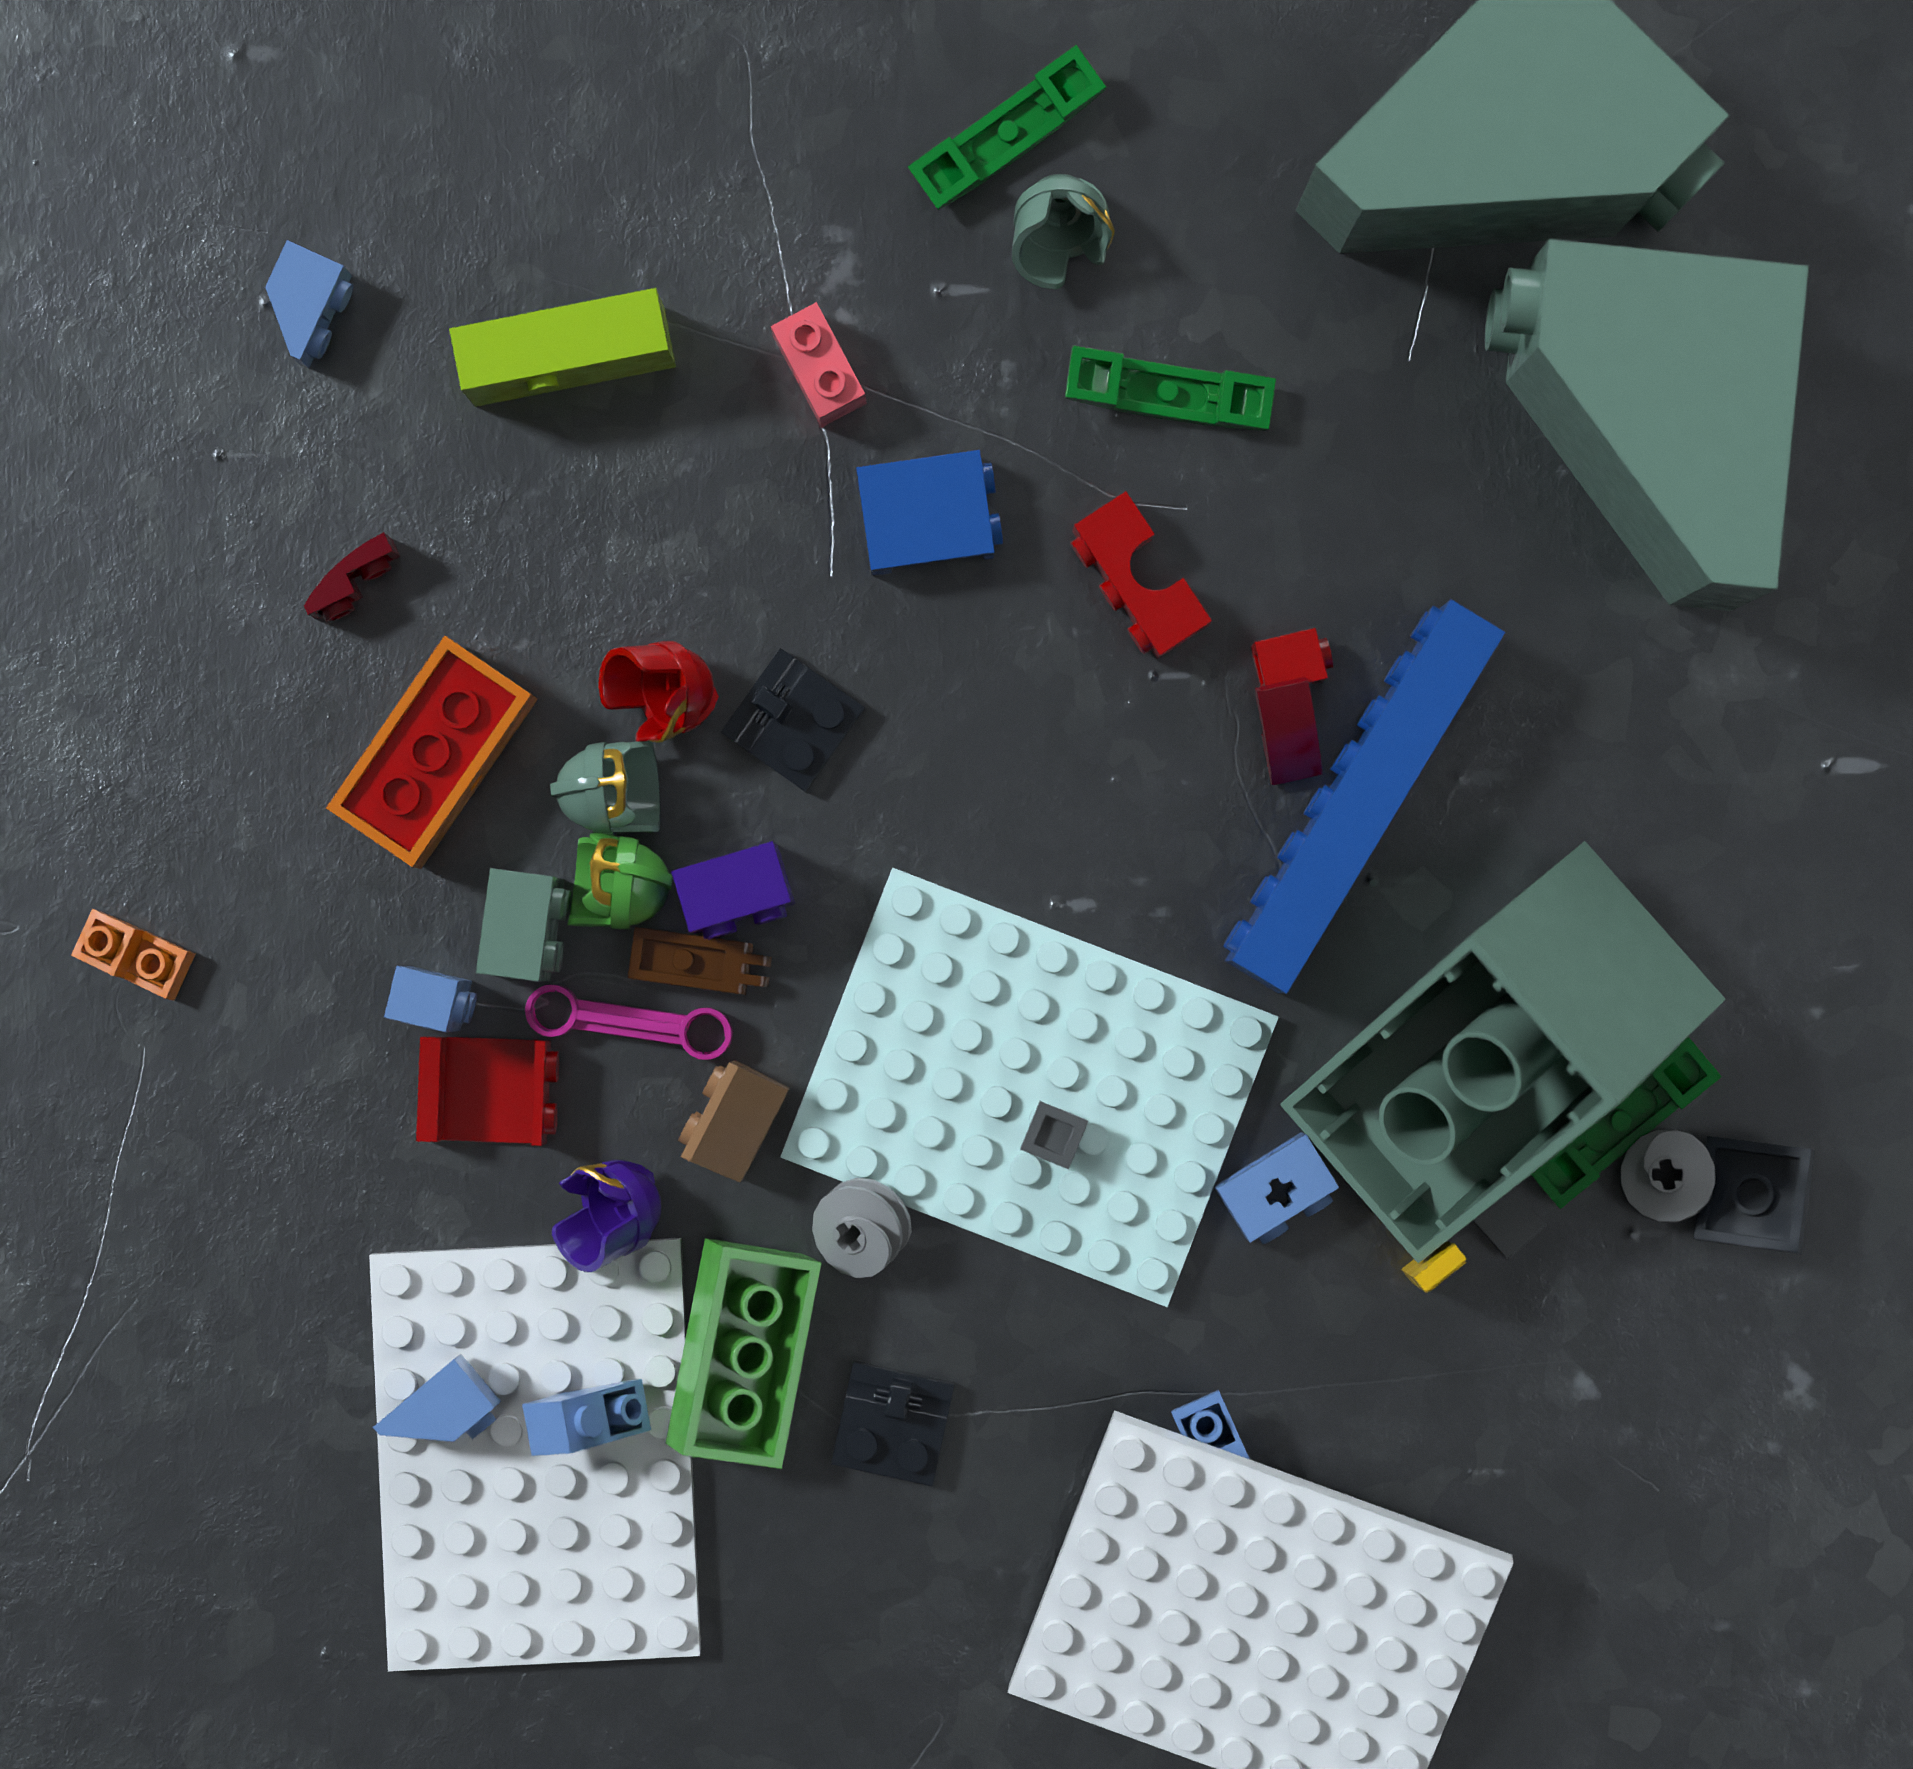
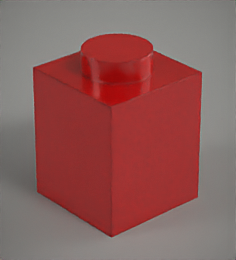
[1251,628,1333,687]

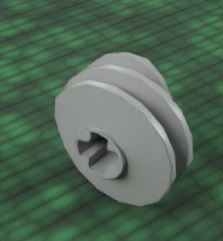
[1620,1129,1716,1223]
[812,1178,912,1278]

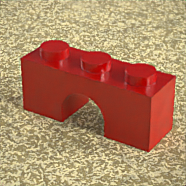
[1070,491,1212,659]

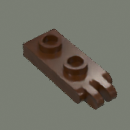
[628,927,773,995]

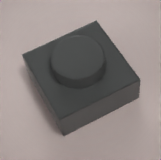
[1020,1100,1088,1169]

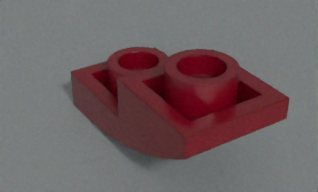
[304,532,401,622]
[1254,677,1323,786]

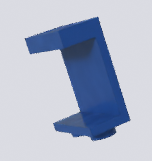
[856,450,1003,576]

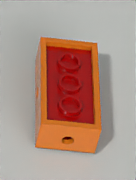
[326,635,538,869]

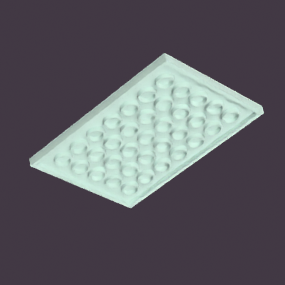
[780,867,1279,1307]

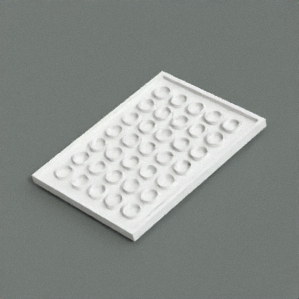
[369,1238,701,1671]
[1007,1410,1513,1769]

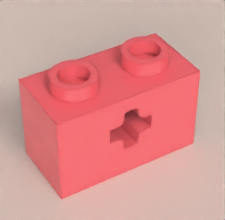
[771,302,867,428]

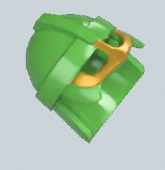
[567,832,673,929]

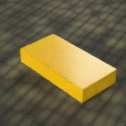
[1401,1240,1467,1292]

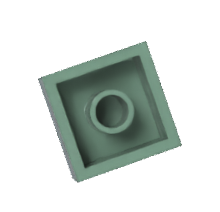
[476,868,571,981]

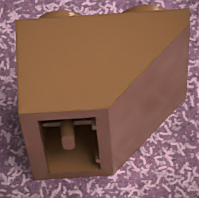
[678,1060,790,1183]

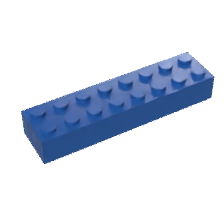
[1223,599,1505,994]

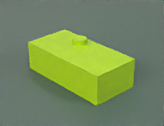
[449,288,676,407]

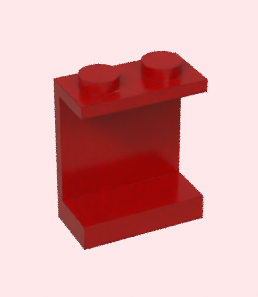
[416,1036,559,1146]

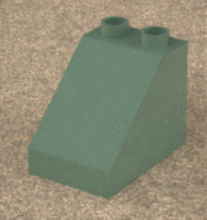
[1296,0,1729,254]
[1485,239,1809,611]
[1280,841,1726,1263]

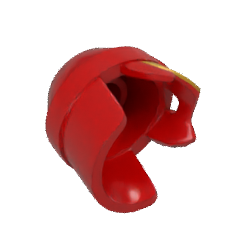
[599,641,719,743]

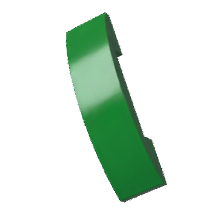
[908,45,1107,210]
[1064,346,1276,431]
[1531,1037,1722,1209]

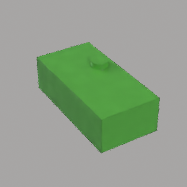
[665,1238,822,1469]

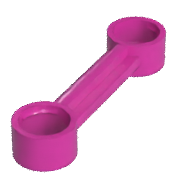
[525,985,733,1060]

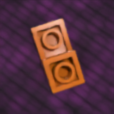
[71,908,196,1001]

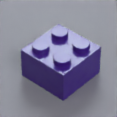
[671,841,795,940]

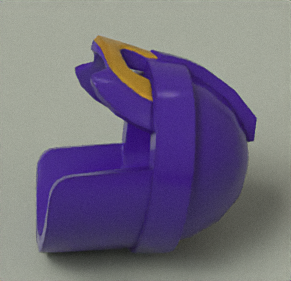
[552,1160,661,1272]

